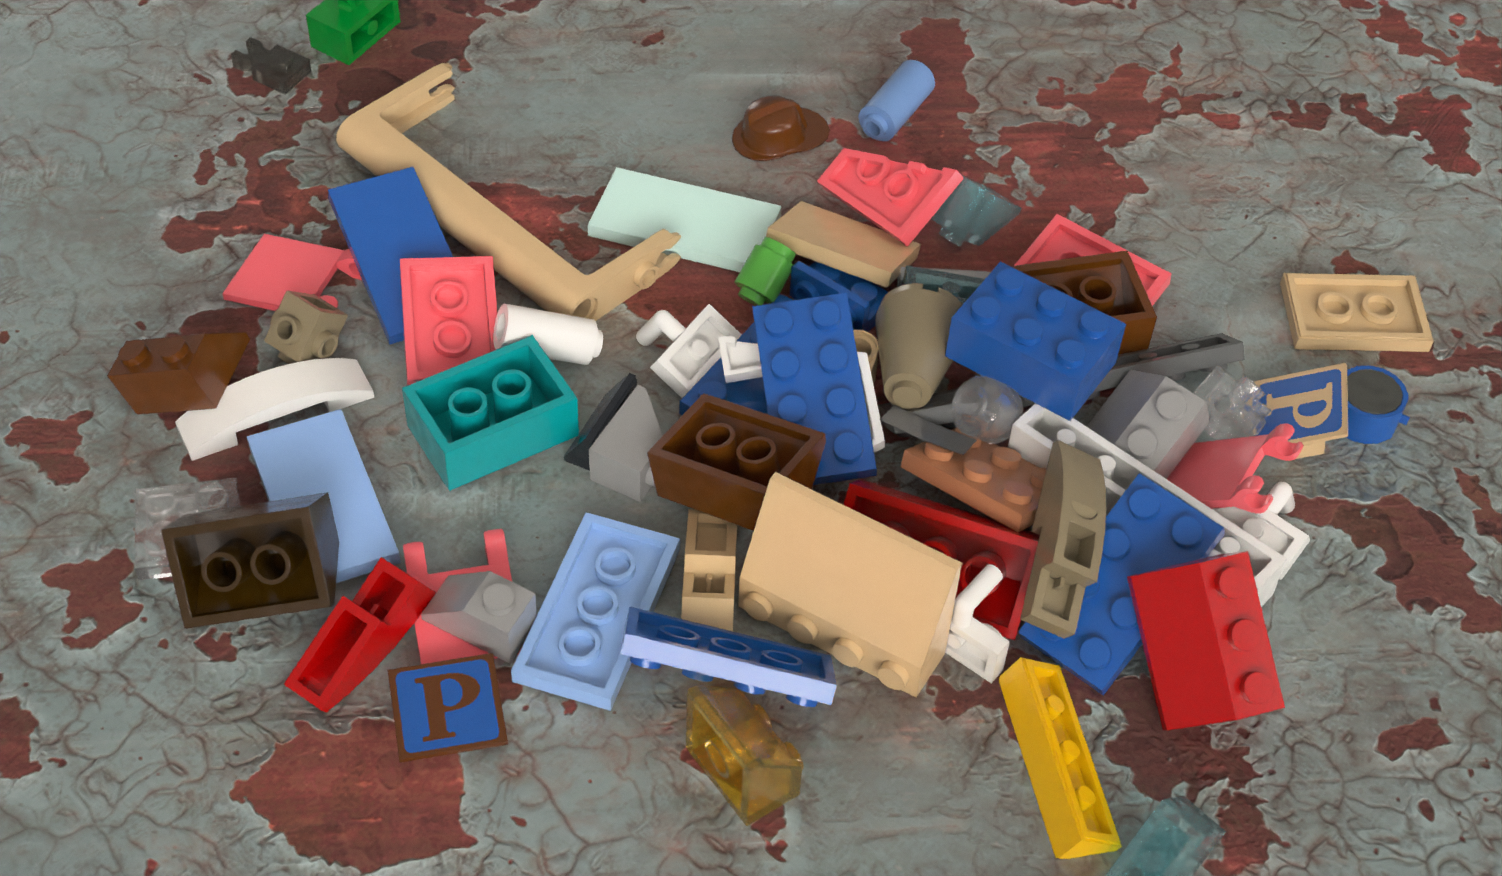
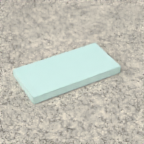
[588,167,782,272]

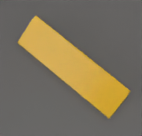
[999,657,1122,859]

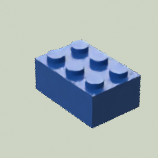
[945,261,1126,421]

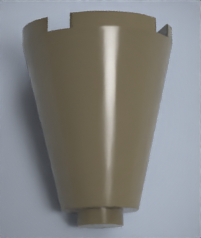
[875,283,963,410]

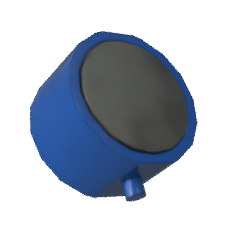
[1346,366,1410,444]

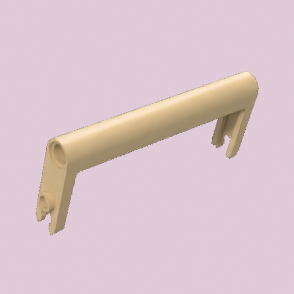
[336,63,681,321]

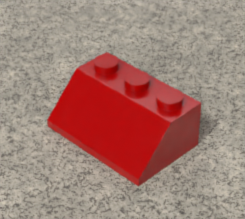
[1127,551,1285,731]

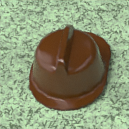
[732,95,830,161]

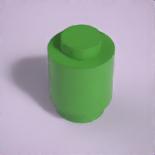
[734,237,796,306]

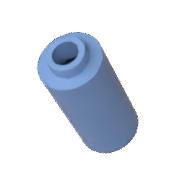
[859,60,935,141]

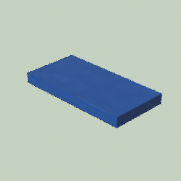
[328,167,453,345]

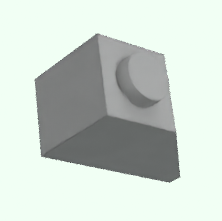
[589,385,663,502]
[421,571,537,664]

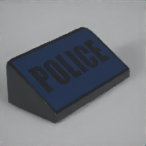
[564,373,637,471]

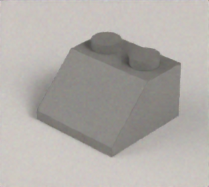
[1087,370,1210,479]

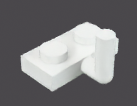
[636,304,742,398]
[1212,482,1310,580]
[945,564,1010,684]

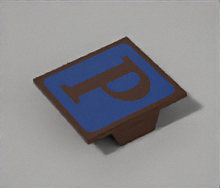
[388,653,508,763]

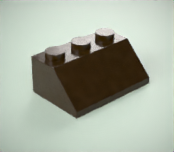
[161,492,339,629]

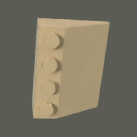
[738,472,962,698]

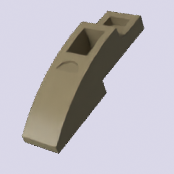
[1020,440,1106,639]

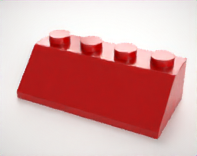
[843,479,1040,640]

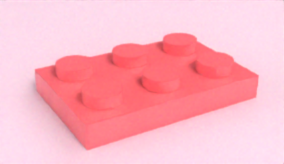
[400,256,498,386]

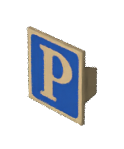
[1252,363,1348,459]

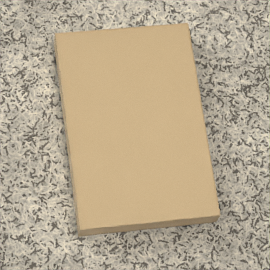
[766,201,921,287]
[1280,273,1434,352]

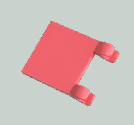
[222,234,362,311]
[1167,423,1304,513]
[403,529,521,664]

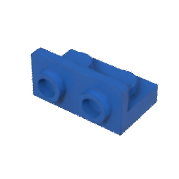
[789,261,888,332]

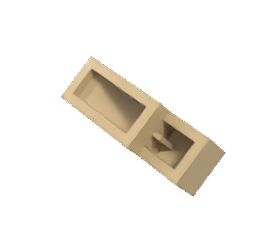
[681,509,737,631]

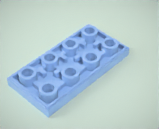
[247,409,401,583]

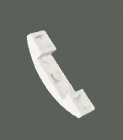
[175,358,374,461]

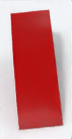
[284,557,436,713]

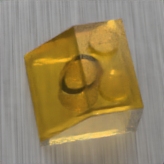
[686,685,804,827]

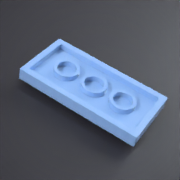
[511,512,680,711]

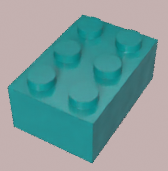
[402,335,579,491]

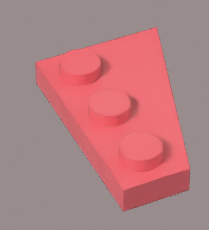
[817,148,964,247]
[1014,214,1171,306]

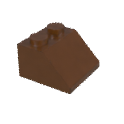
[107,332,250,415]

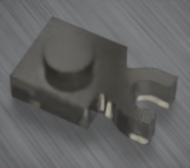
[231,37,312,95]

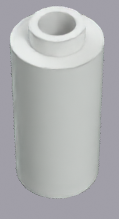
[493,303,603,365]

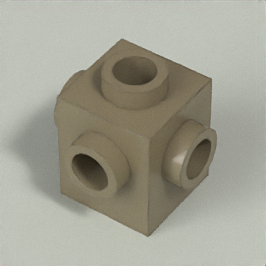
[264,291,348,364]

